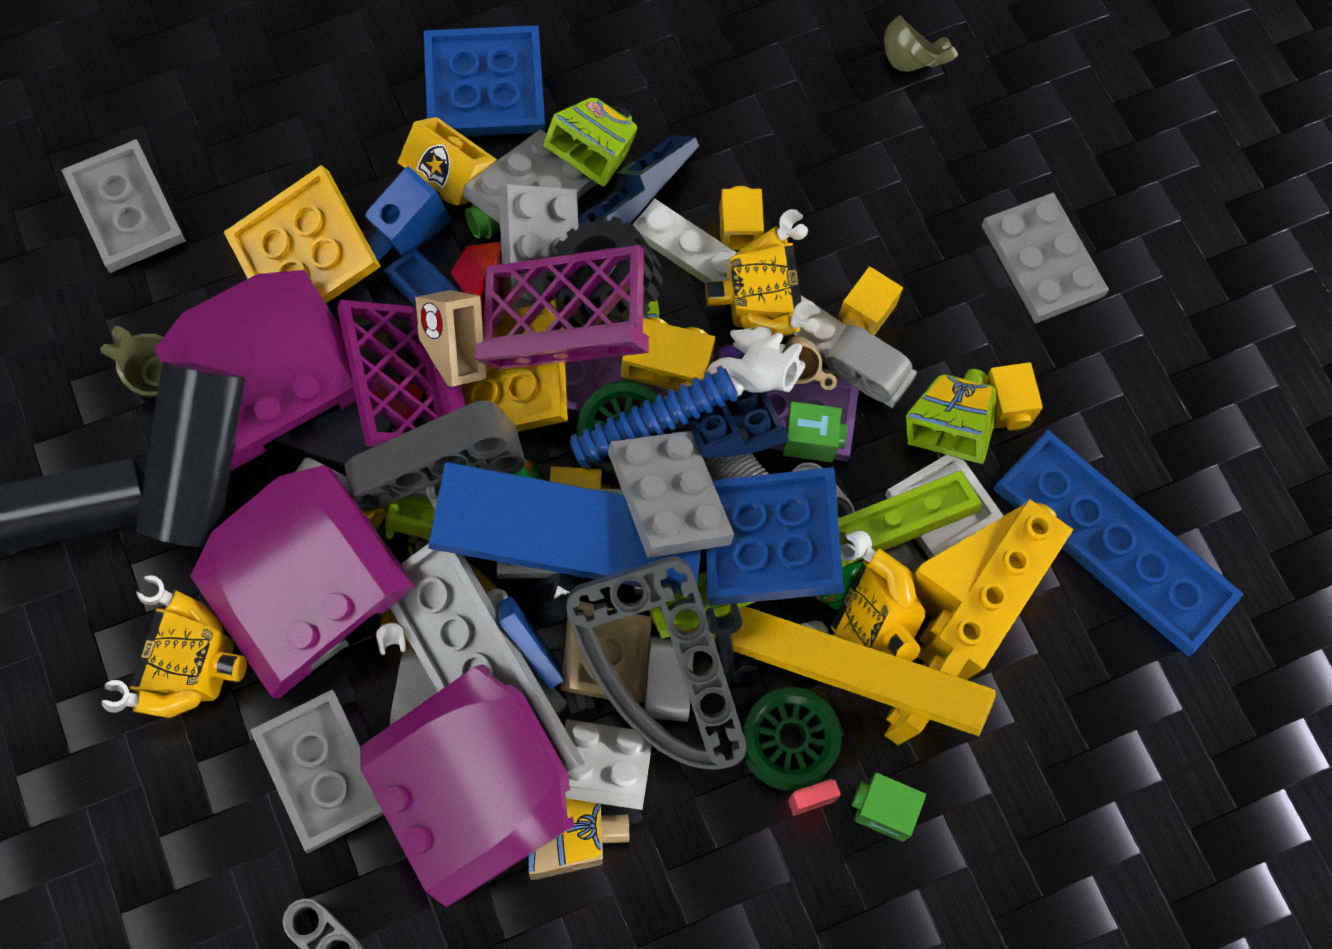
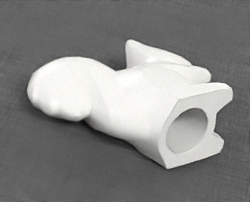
[706,326,805,396]

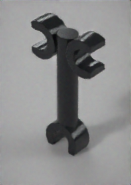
[693,603,757,687]

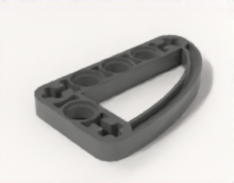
[566,556,746,769]

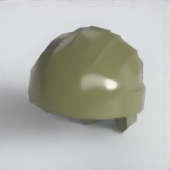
[884,15,958,72]
[101,326,163,398]

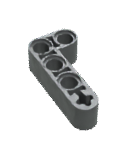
[345,401,526,511]

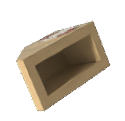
[415,290,486,387]

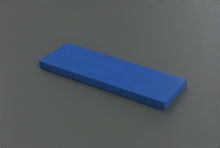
[993,430,1244,657]
[428,462,701,597]

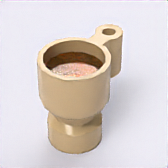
[784,336,837,390]

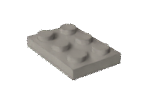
[463,129,597,223]
[61,139,185,273]
[498,184,578,310]
[982,192,1109,323]
[608,431,734,558]
[250,689,384,853]

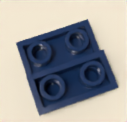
[688,390,789,458]

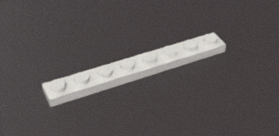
[633,199,917,408]

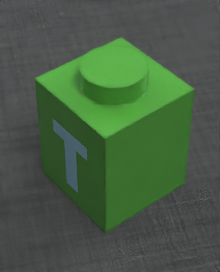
[783,401,848,462]
[851,773,926,842]

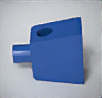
[365,166,452,261]

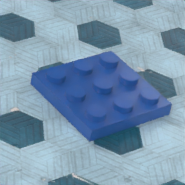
[424,25,545,137]
[706,467,844,606]

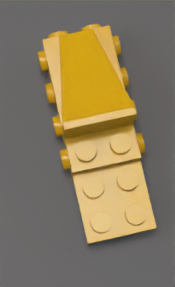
[884,499,1073,745]

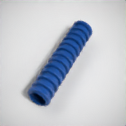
[570,365,738,470]

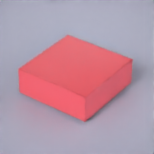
[788,779,841,816]

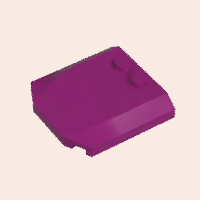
[154,270,378,471]
[190,465,416,698]
[360,665,574,907]

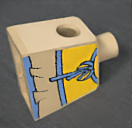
[529,798,629,880]

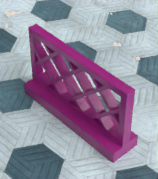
[475,245,649,370]
[337,300,466,447]

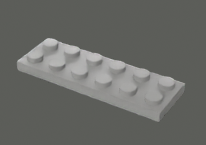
[390,543,585,775]

